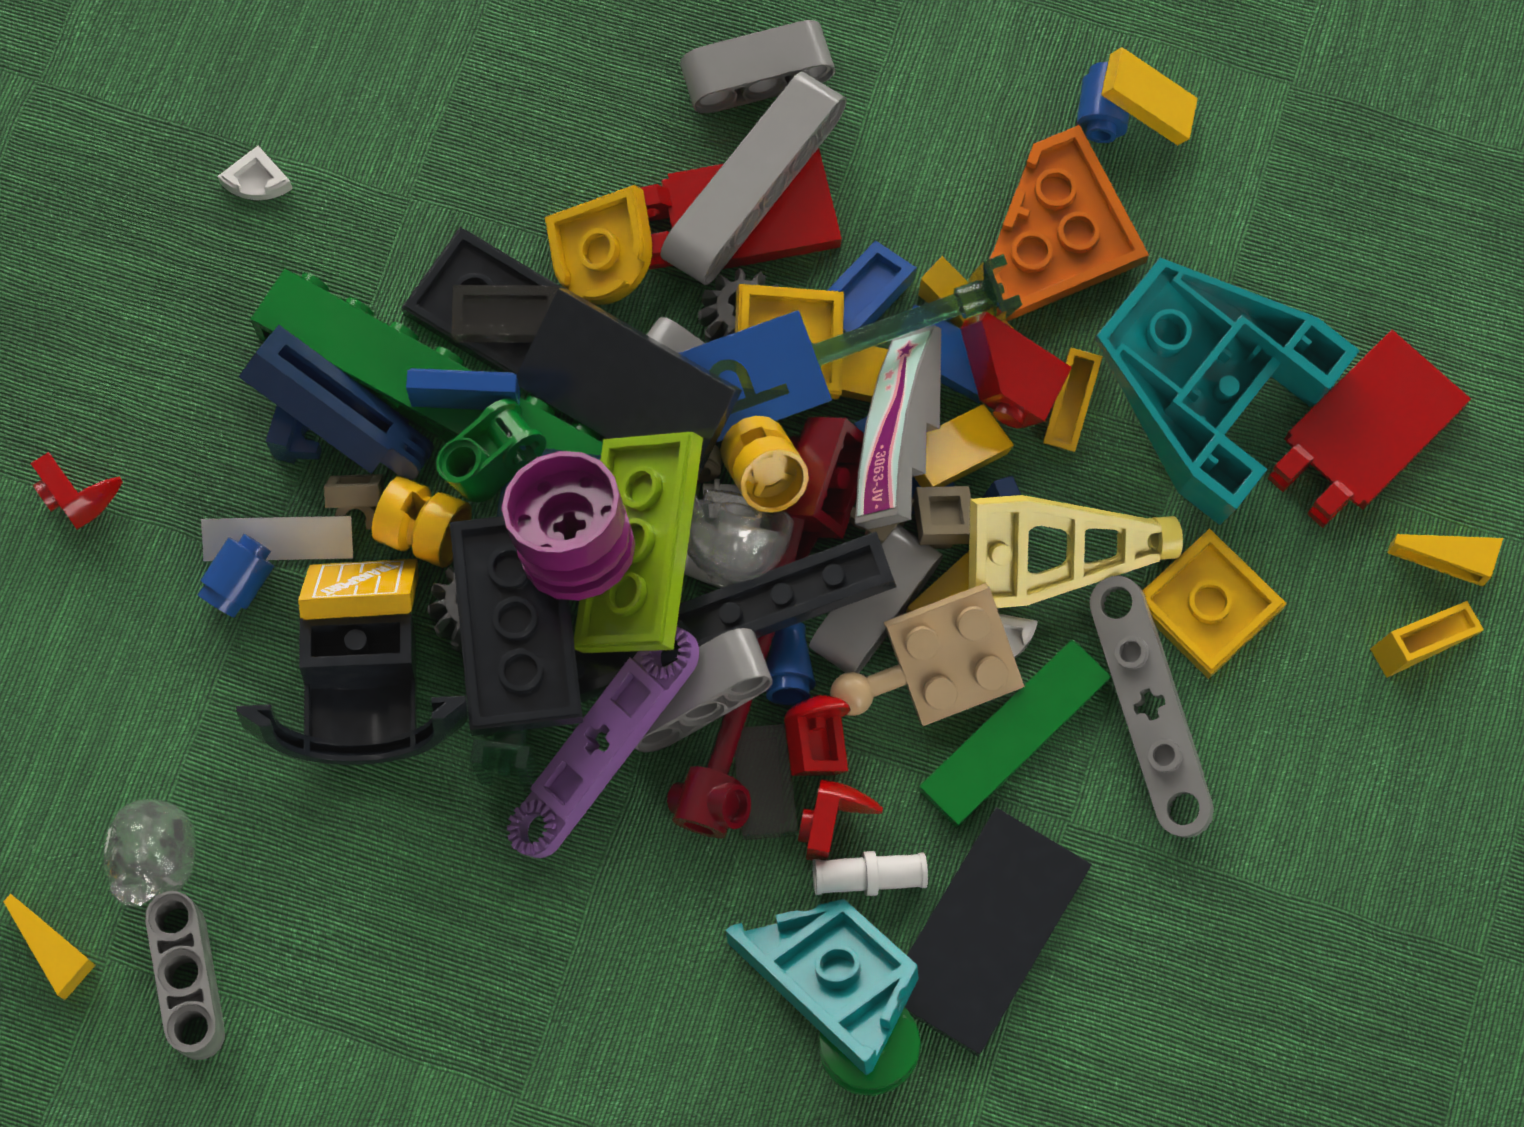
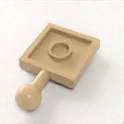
[830,583,1025,726]

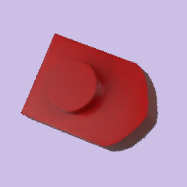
[30,452,123,530]
[784,695,851,776]
[798,779,883,861]

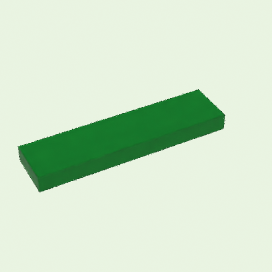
[918,639,1111,829]

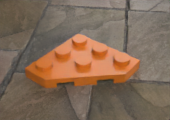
[984,125,1149,322]

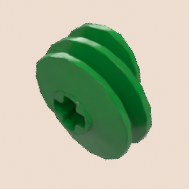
[818,1007,921,1096]

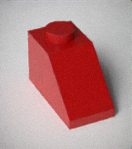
[960,311,1072,429]

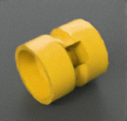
[720,416,809,513]
[371,476,472,568]

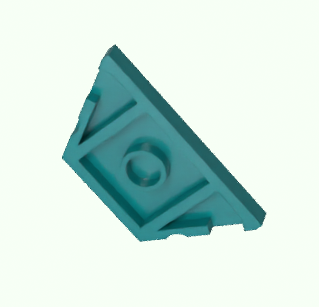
[725,899,919,1075]

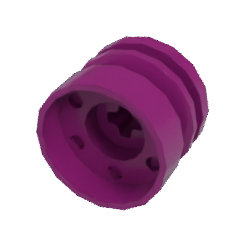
[502,451,636,600]

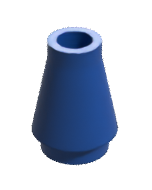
[766,622,816,705]

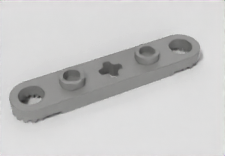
[1090,576,1214,838]

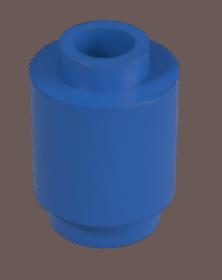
[1076,62,1129,143]
[197,534,275,618]

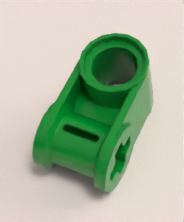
[436,398,547,503]

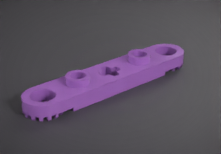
[507,627,699,858]

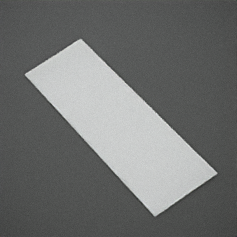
[201,516,353,561]

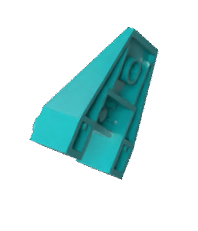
[1095,257,1360,525]

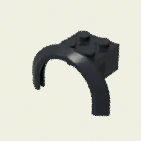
[236,612,468,765]

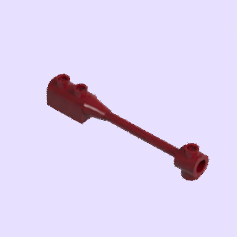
[667,417,864,839]

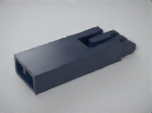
[239,325,434,480]

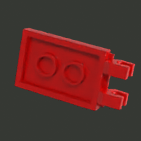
[640,148,842,270]
[1267,329,1471,528]

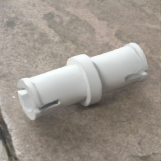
[813,851,928,896]

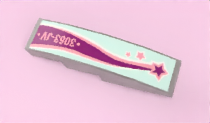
[855,325,941,530]

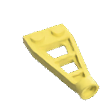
[969,495,1183,608]

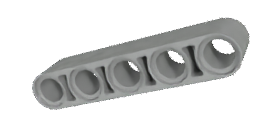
[660,71,847,285]

